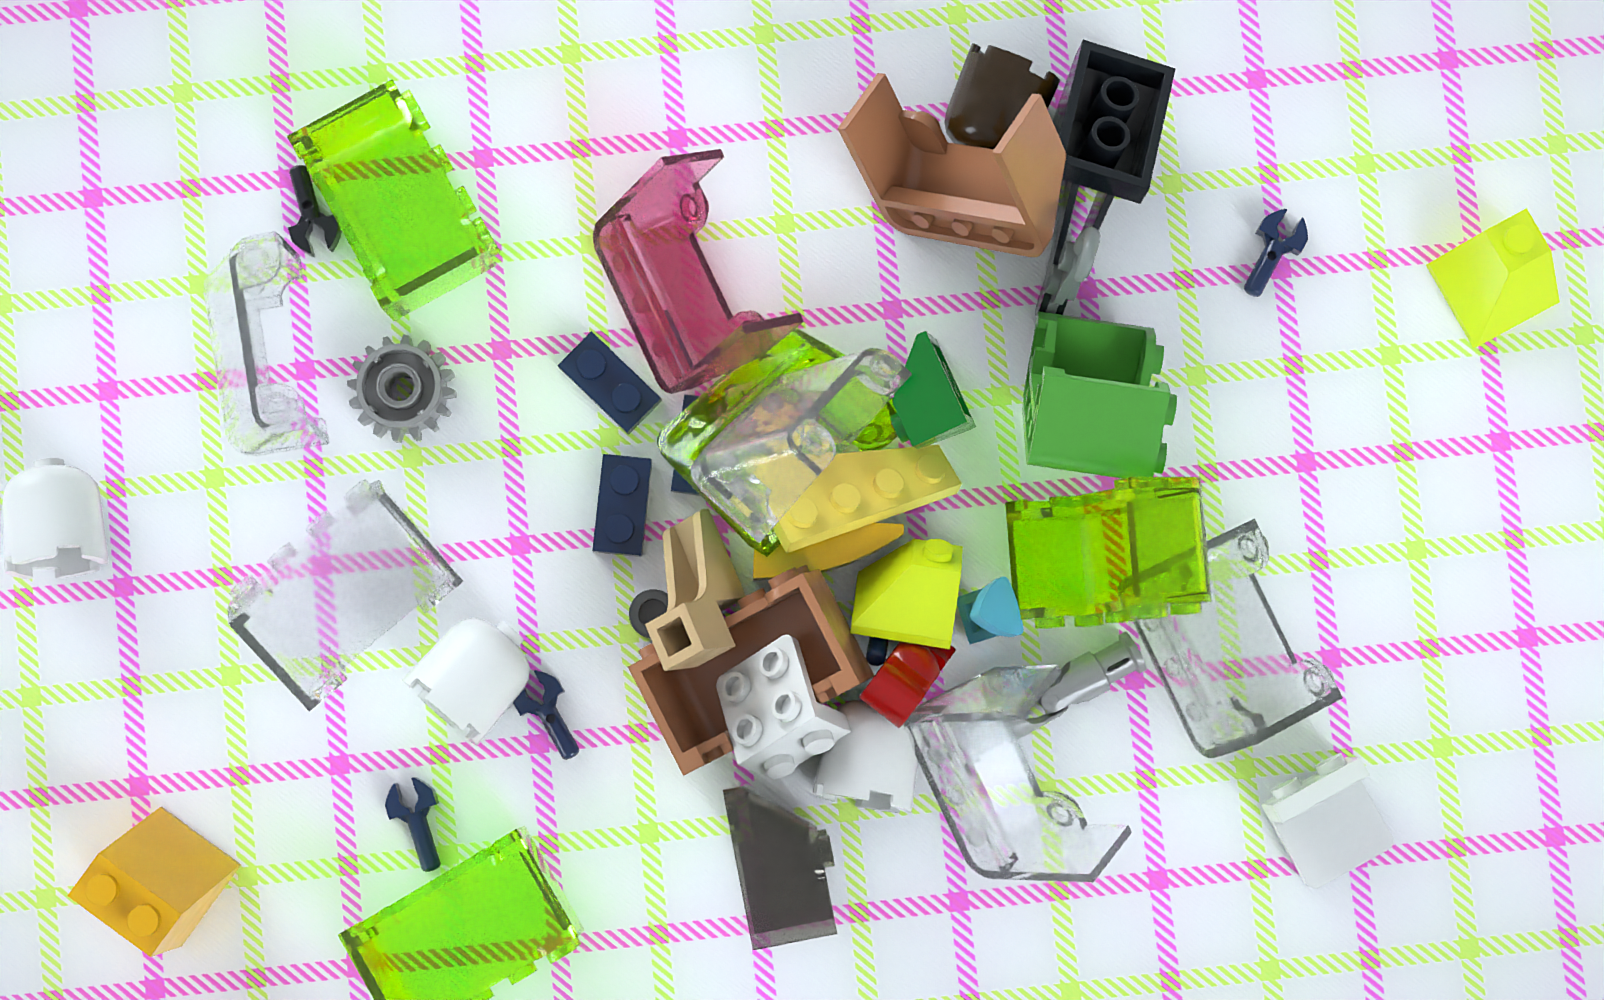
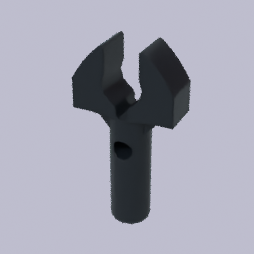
[288,165,342,258]

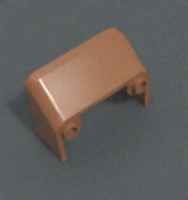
[837,73,1066,257]

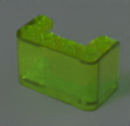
[287,79,501,321]
[1005,477,1212,629]
[338,826,585,1000]

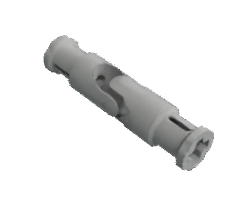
[952,632,1147,763]

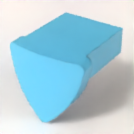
[957,576,1024,645]

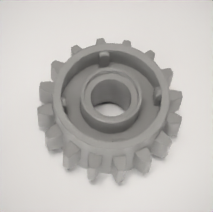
[347,334,457,443]

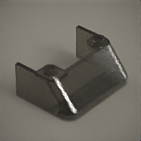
[723,783,837,950]

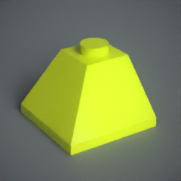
[1426,208,1560,349]
[850,538,963,649]

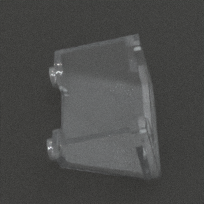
[203,231,330,456]
[691,348,912,543]
[1122,518,1343,758]

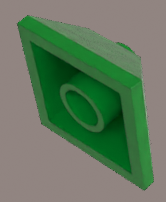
[890,331,976,449]

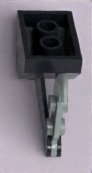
[1035,39,1176,316]

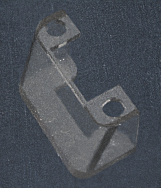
[228,479,463,712]

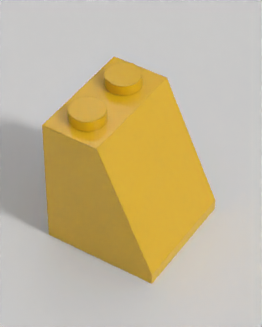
[67,807,241,957]

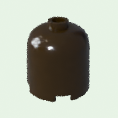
[944,43,1060,149]

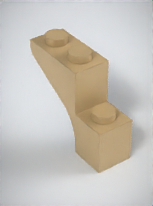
[645,509,746,671]

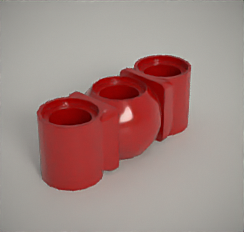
[859,641,956,728]

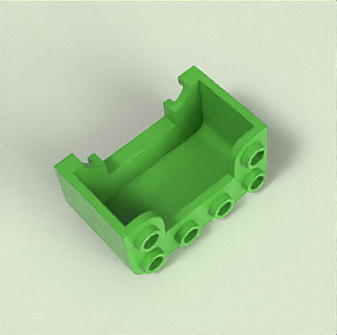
[1022,311,1177,482]

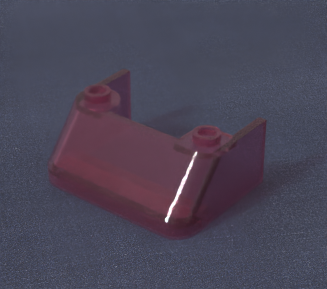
[593,149,804,394]

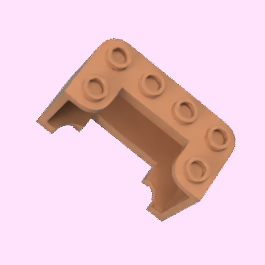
[628,565,875,776]

